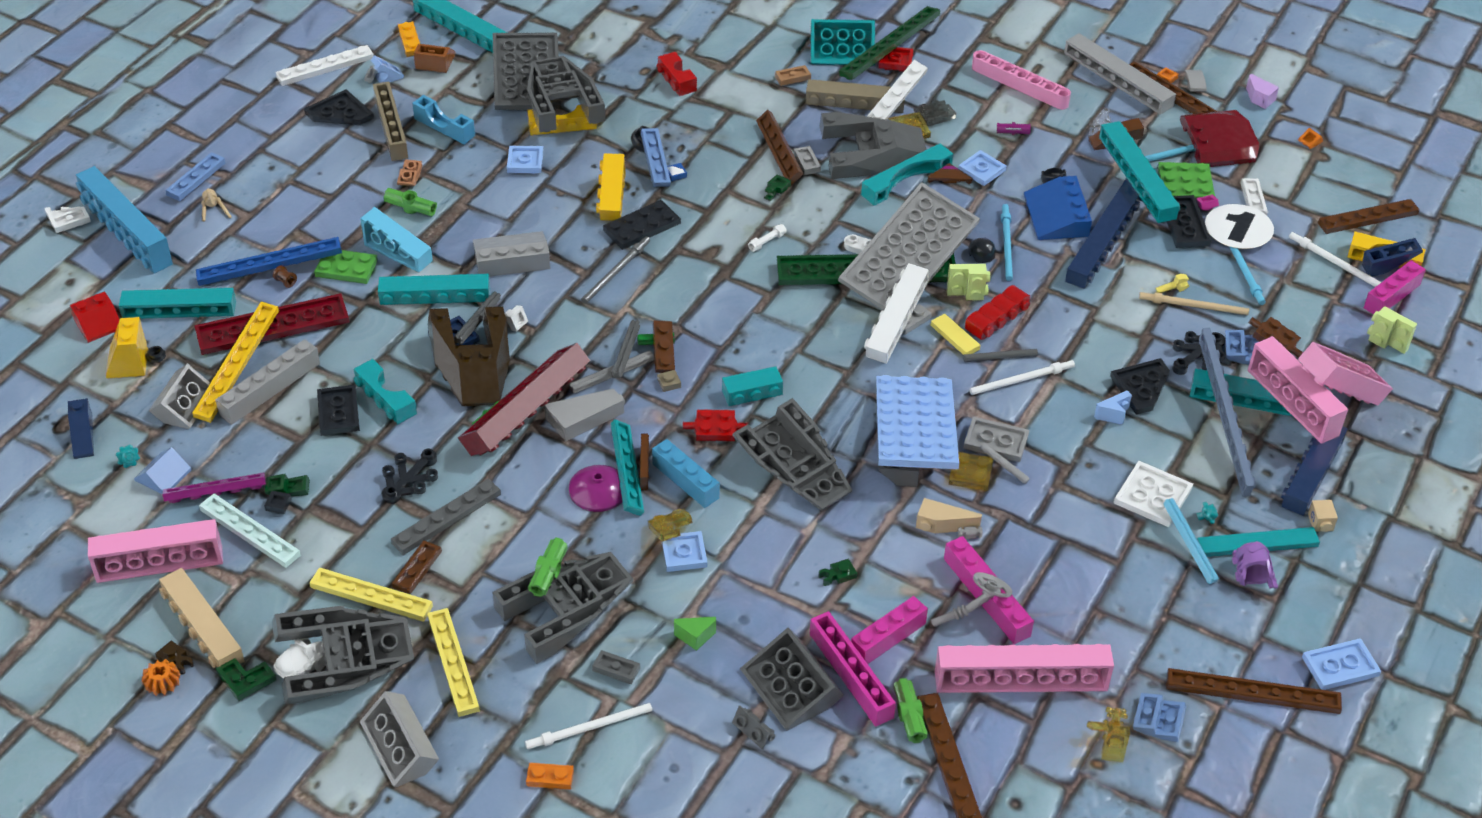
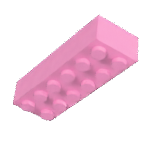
[1247,336,1348,444]
[1298,342,1393,406]
[88,519,223,583]

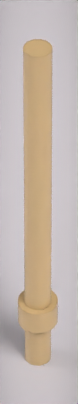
[1139,292,1249,315]

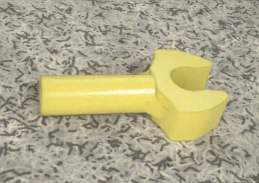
[1155,274,1189,293]

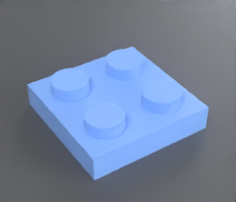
[507,146,544,174]
[958,150,1006,186]
[661,531,707,572]

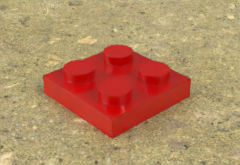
[878,47,913,72]

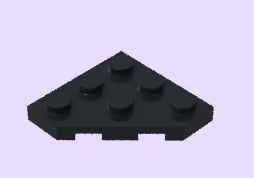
[304,89,374,125]
[1110,358,1170,415]

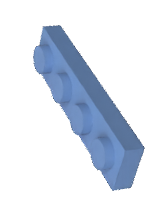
[641,128,671,187]
[165,152,226,201]

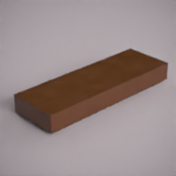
[640,433,649,490]
[392,540,442,595]

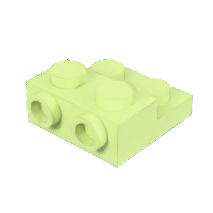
[946,264,990,300]
[1367,306,1417,354]

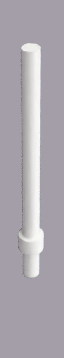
[1289,232,1381,287]
[969,360,1075,395]
[525,703,652,750]

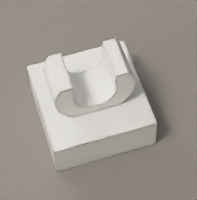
[505,305,528,332]

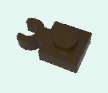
[155,640,194,675]

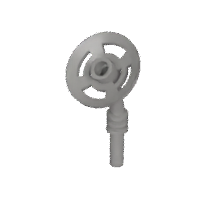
[931,572,1013,627]

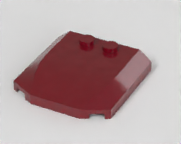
[1180,110,1260,167]

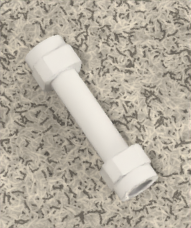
[748,224,787,252]

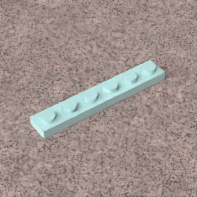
[199,494,301,568]

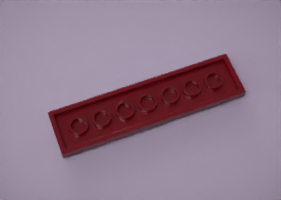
[194,293,350,355]

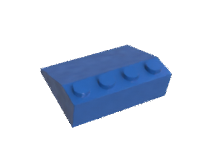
[1023,176,1092,240]

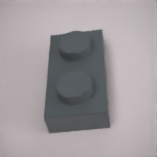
[592,650,640,685]

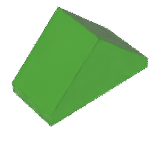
[674,617,716,651]

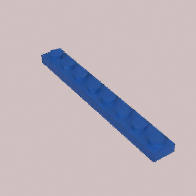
[196,237,342,286]

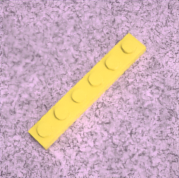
[310,567,433,622]
[427,608,480,717]

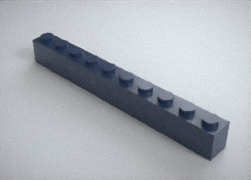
[1065,178,1143,289]

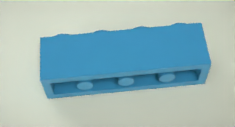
[652,439,720,508]

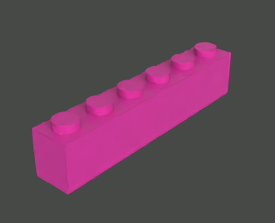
[944,536,1034,644]
[809,611,896,727]

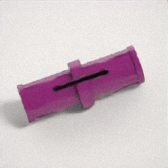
[997,122,1031,135]

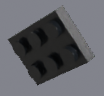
[317,385,360,436]

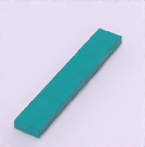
[610,419,644,516]
[1197,527,1320,557]

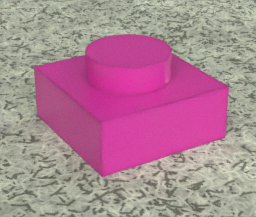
[1196,194,1219,211]

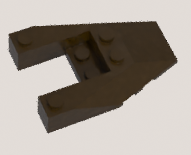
[427,306,510,406]

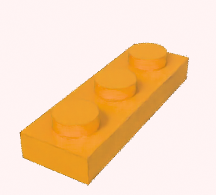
[398,22,420,57]

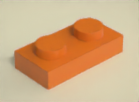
[526,763,574,790]

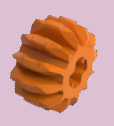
[142,659,180,696]

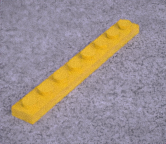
[192,302,279,423]

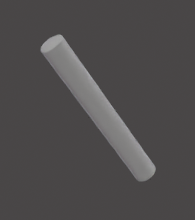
[979,442,1030,484]

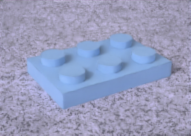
[1302,638,1381,690]

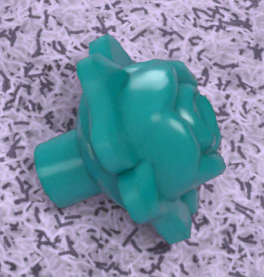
[116,444,140,468]
[1196,502,1218,524]

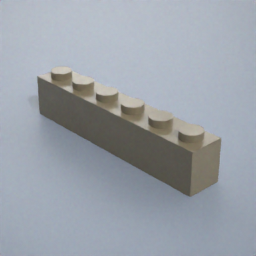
[805,79,905,113]
[373,81,408,161]

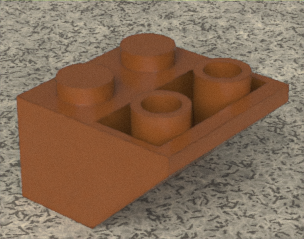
[414,43,456,73]

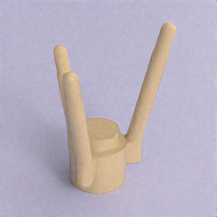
[201,188,232,221]

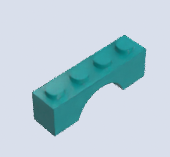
[353,359,417,424]

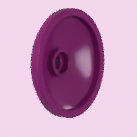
[569,465,623,512]

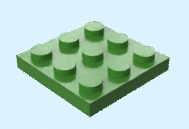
[1157,162,1215,199]

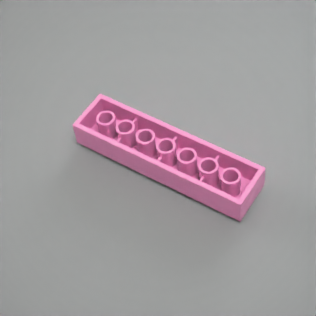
[935,644,1114,693]

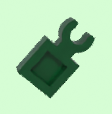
[818,558,857,586]

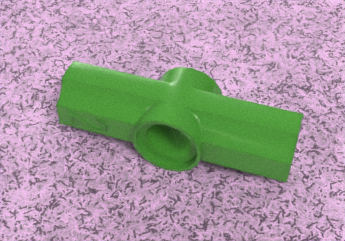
[383,188,437,217]
[528,537,568,597]
[893,678,927,743]

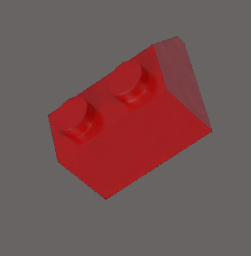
[70,291,120,343]

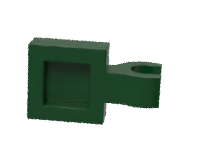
[764,174,791,201]

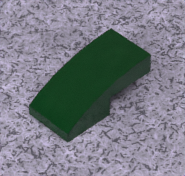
[265,474,310,497]

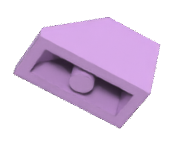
[1246,74,1279,109]

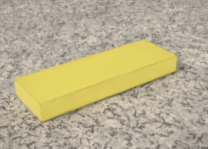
[930,314,981,355]

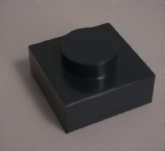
[264,491,292,514]

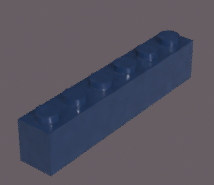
[1281,426,1348,516]

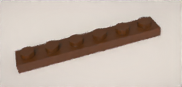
[756,109,803,185]
[1318,199,1420,234]

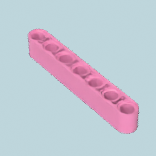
[972,50,1071,110]

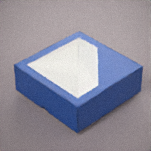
[667,163,687,182]

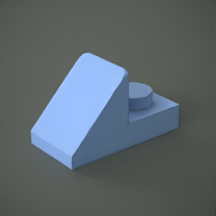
[371,55,404,83]
[1094,391,1132,424]

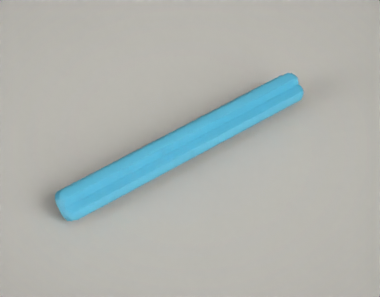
[1163,498,1219,584]

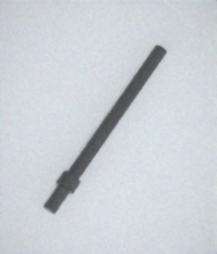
[581,236,650,304]

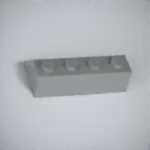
[360,691,439,787]

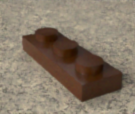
[652,320,675,373]

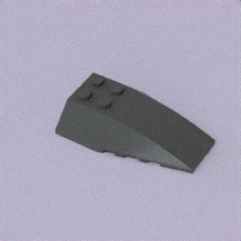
[732,398,852,511]

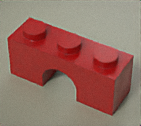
[656,51,697,96]

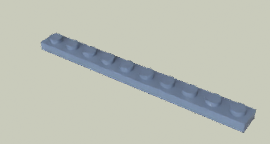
[1199,328,1256,497]

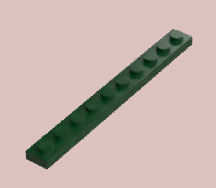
[839,6,940,80]

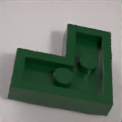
[216,658,277,702]

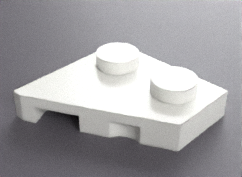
[44,207,91,233]

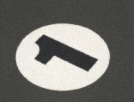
[1205,204,1274,249]

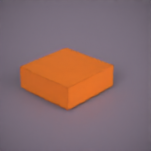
[1156,67,1179,83]

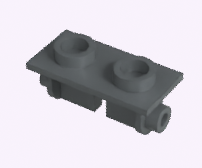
[732,706,776,749]

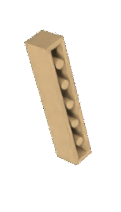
[159,568,244,668]

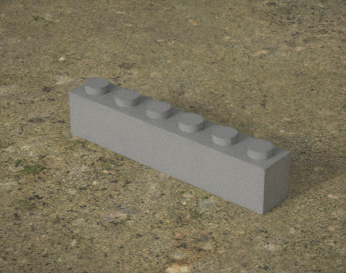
[216,339,320,425]

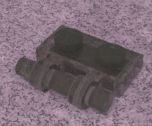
[914,100,957,127]

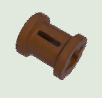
[273,265,297,288]

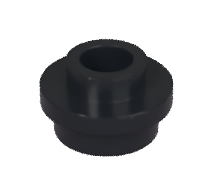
[146,346,166,363]

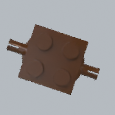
[1248,317,1303,358]

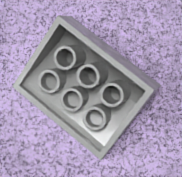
[473,231,550,276]

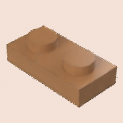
[775,65,811,86]

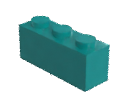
[722,366,783,406]

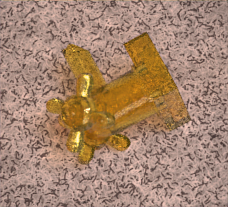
[1087,707,1130,762]

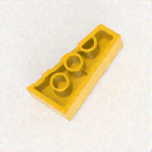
[596,153,626,221]

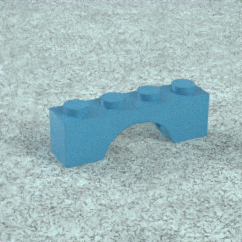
[412,95,475,144]

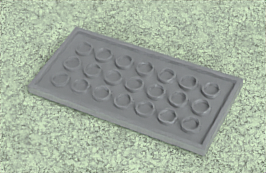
[838,182,980,310]

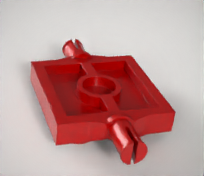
[683,409,748,441]

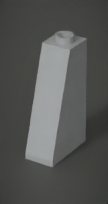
[544,389,625,441]

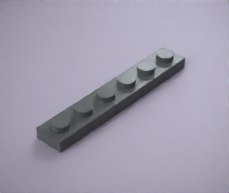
[391,478,501,555]

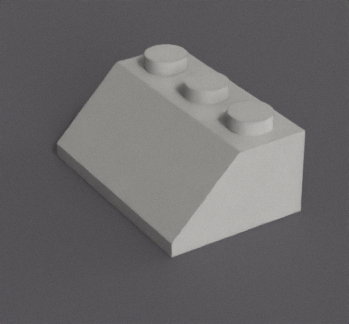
[149,363,210,429]

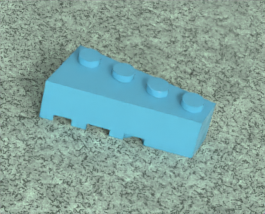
[360,207,433,273]

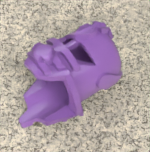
[1232,541,1278,589]

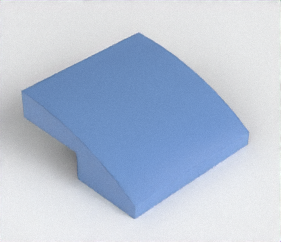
[1225,330,1259,365]
[1133,693,1186,742]

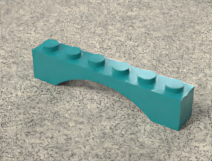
[861,143,953,206]

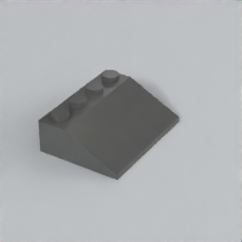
[740,627,844,731]

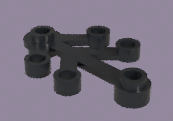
[1172,331,1226,375]
[382,448,438,504]

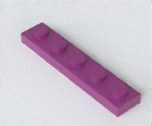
[162,472,266,503]

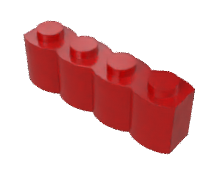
[965,285,1030,340]

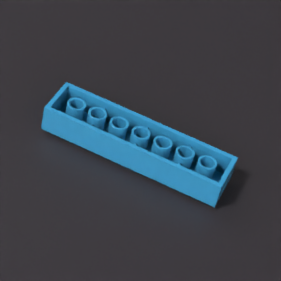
[76,166,173,274]

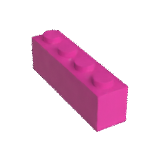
[1363,260,1426,315]
[851,596,928,664]

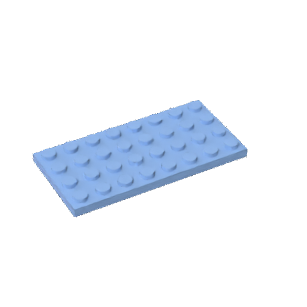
[876,375,959,469]

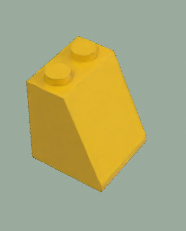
[106,317,148,379]

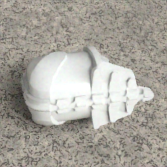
[274,638,326,678]

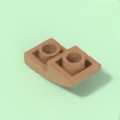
[397,159,423,186]

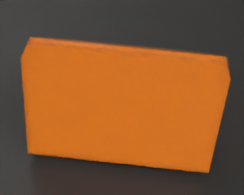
[1298,128,1323,149]

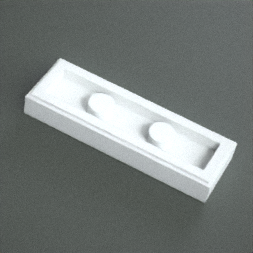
[1241,178,1268,215]

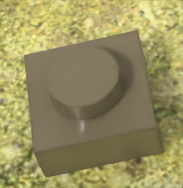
[657,370,681,392]

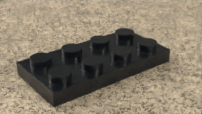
[1166,195,1211,248]
[603,200,681,250]

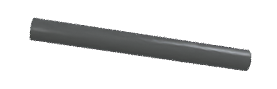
[963,349,1038,362]

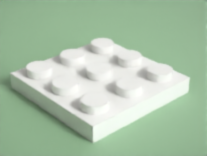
[1114,461,1193,527]

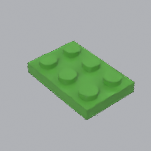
[314,250,378,284]

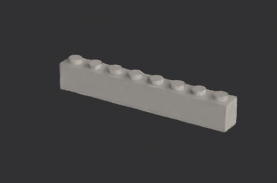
[1064,33,1176,115]

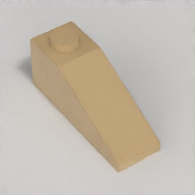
[916,498,982,533]

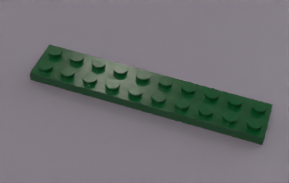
[776,253,956,285]

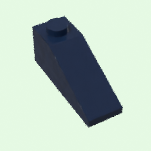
[1362,238,1423,277]
[68,398,94,459]

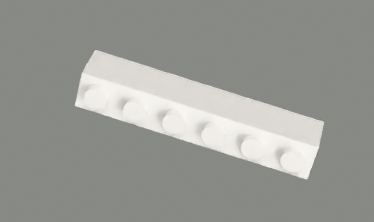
[864,263,929,364]

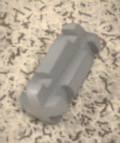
[364,65,377,83]
[958,526,983,539]

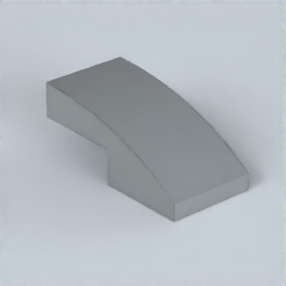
[1185,70,1207,92]

